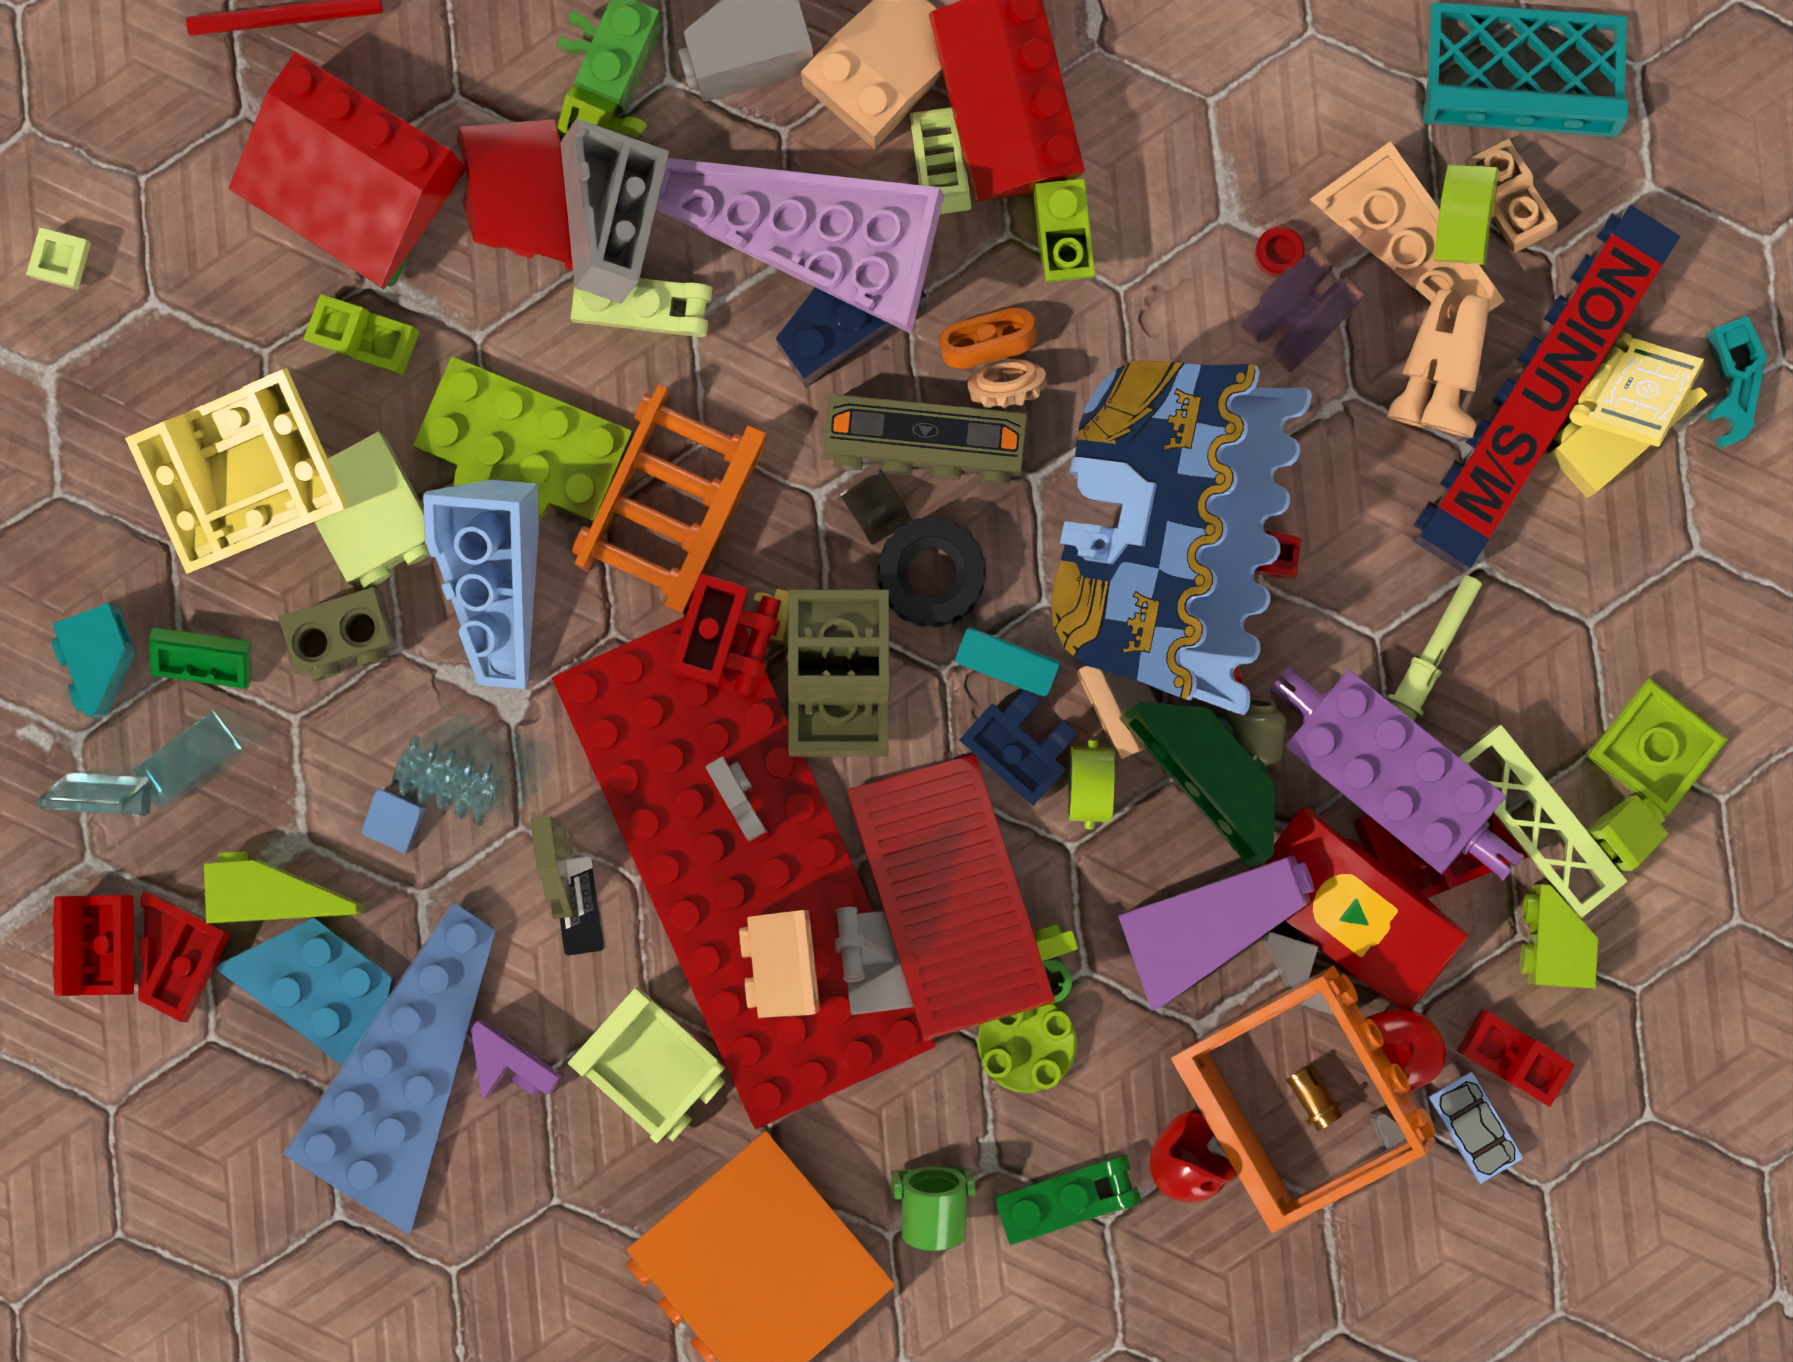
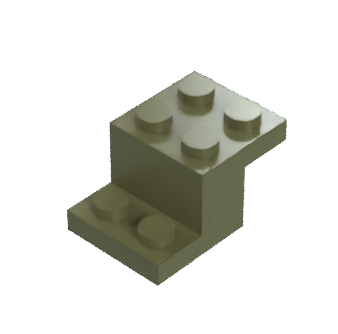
[788,590,889,757]

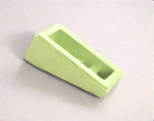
[910,107,972,214]

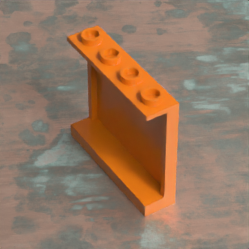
[625,1131,896,1362]

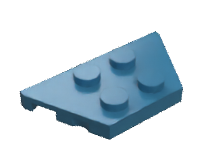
[217,918,395,1065]

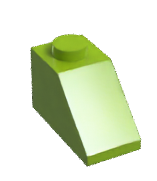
[1586,795,1668,871]

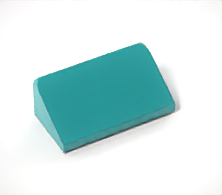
[955,627,1060,696]

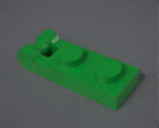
[994,1154,1142,1246]

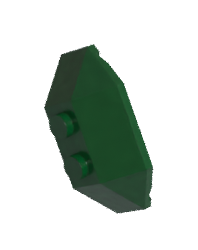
[1119,701,1275,869]

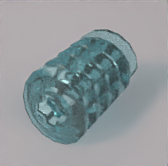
[391,735,503,826]

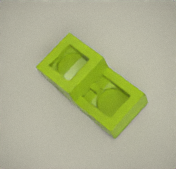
[1434,165,1499,265]
[303,294,420,376]

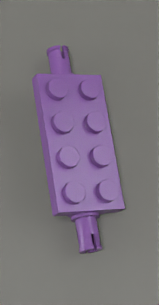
[1270,667,1524,881]

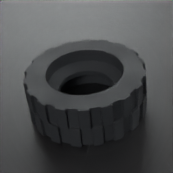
[877,516,986,628]

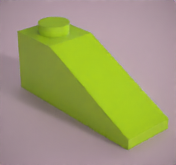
[204,851,364,923]

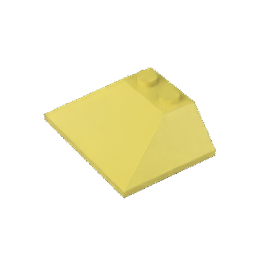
[125,368,349,574]

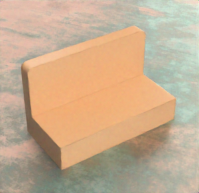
[1076,666,1157,762]

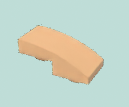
[1465,138,1558,253]

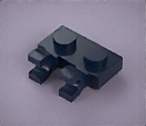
[959,690,1078,806]

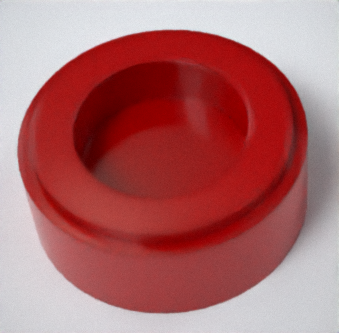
[1254,226,1305,278]

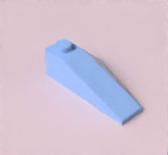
[423,480,539,689]

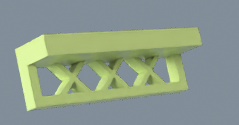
[1458,725,1628,919]

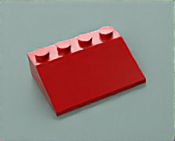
[228,52,466,290]

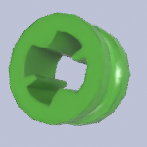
[1042,959,1072,1004]

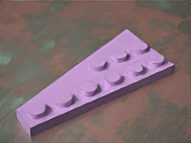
[656,158,944,334]

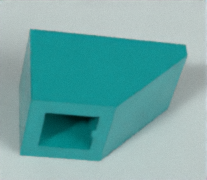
[51,603,136,719]

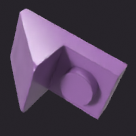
[471,1019,563,1099]

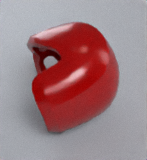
[1365,1009,1446,1092]
[1149,1110,1236,1203]

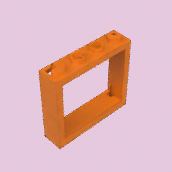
[1170,965,1436,1234]

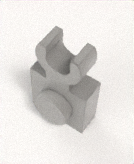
[705,757,767,842]

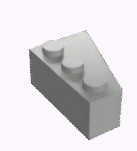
[560,118,669,304]

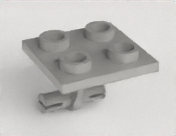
[835,907,913,1015]

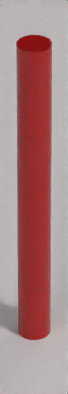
[186,0,383,36]

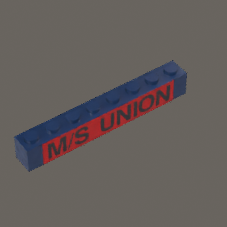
[1413,205,1681,573]

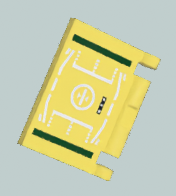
[1569,331,1704,447]

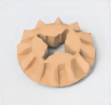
[967,359,1047,409]

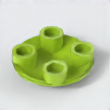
[977,1003,1077,1093]

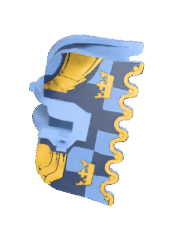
[1051,360,1312,715]

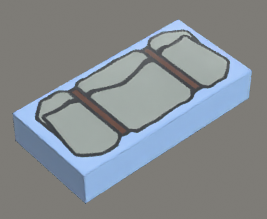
[1427,1071,1523,1184]

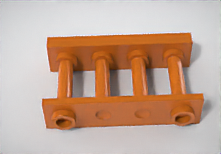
[572,384,768,617]

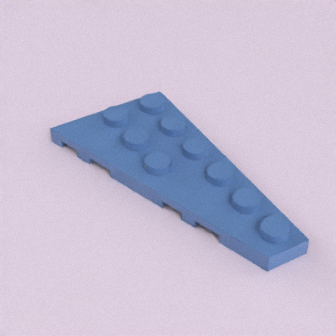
[283,902,495,1235]

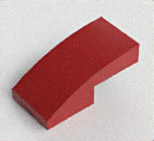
[1456,1009,1575,1107]

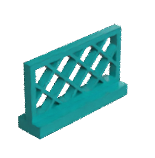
[1423,2,1628,137]

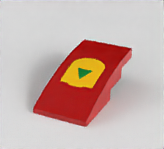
[1257,808,1470,1010]

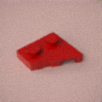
[138,891,231,1023]

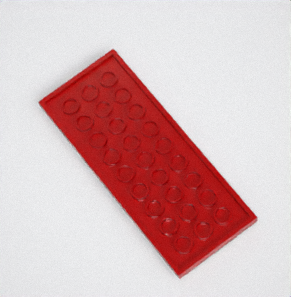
[551,616,936,1130]

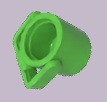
[891,1166,975,1251]

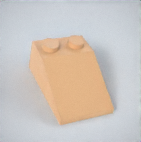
[801,0,943,150]
[739,910,820,1018]

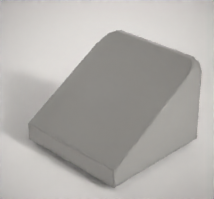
[1369,1111,1407,1151]

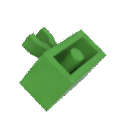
[556,0,663,114]

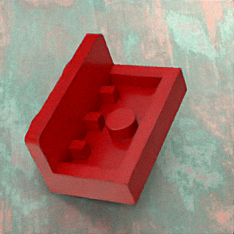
[52,895,134,996]

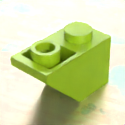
[1033,179,1095,283]
[1519,884,1598,989]

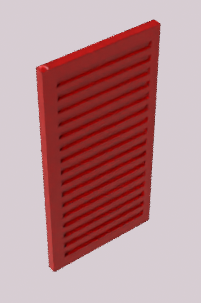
[847,754,1055,1041]

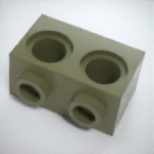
[278,587,398,682]

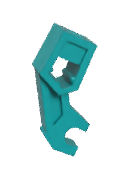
[1705,316,1768,450]

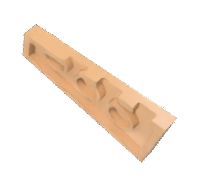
[1310,141,1505,314]

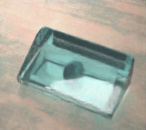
[133,710,242,809]
[37,773,153,816]

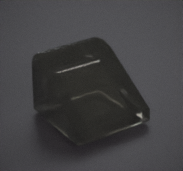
[840,469,912,545]

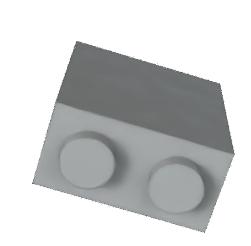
[678,0,813,102]

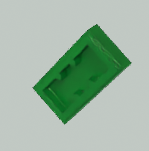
[148,627,252,689]

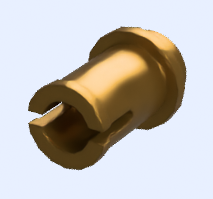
[1286,1064,1343,1131]

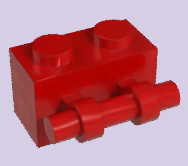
[670,573,782,697]

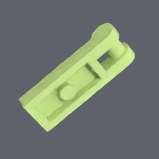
[570,278,713,337]

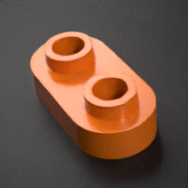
[939,308,1038,369]

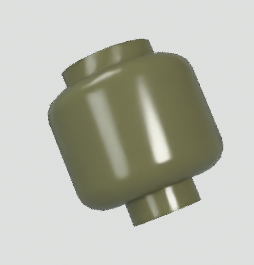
[1223,698,1287,765]

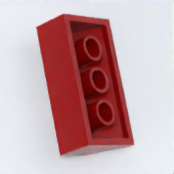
[928,0,1085,203]

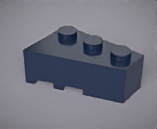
[776,287,927,388]

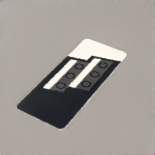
[560,857,603,956]

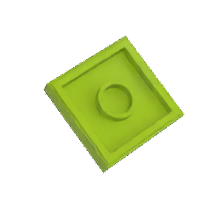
[1586,678,1728,817]

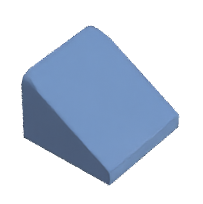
[361,788,427,854]

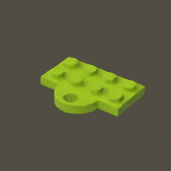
[413,356,634,522]

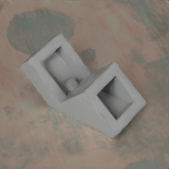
[1263,932,1335,1016]

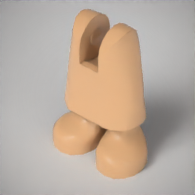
[1387,289,1489,438]

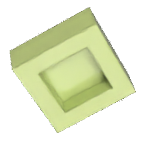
[26,227,91,290]

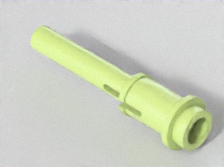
[1387,575,1482,721]

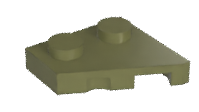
[530,816,574,919]

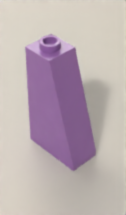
[1118,855,1314,1011]

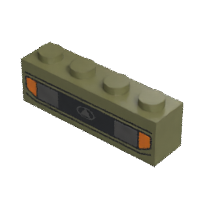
[823,394,1027,485]

